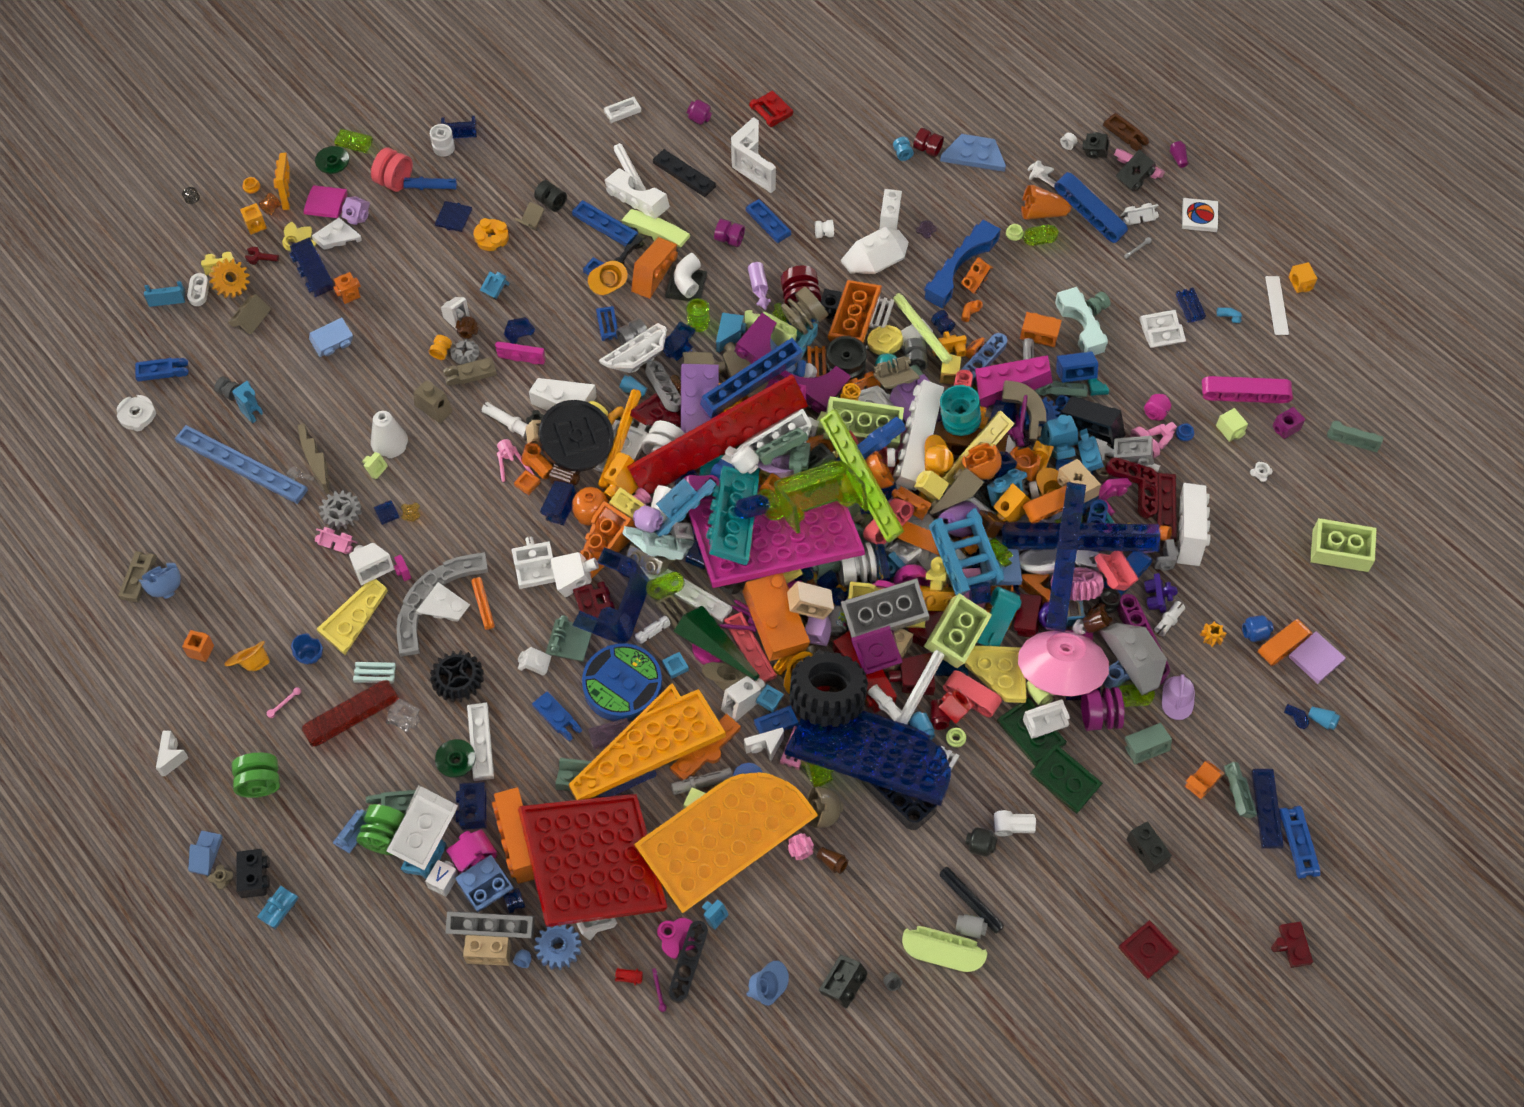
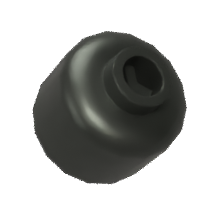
[965,827,997,857]

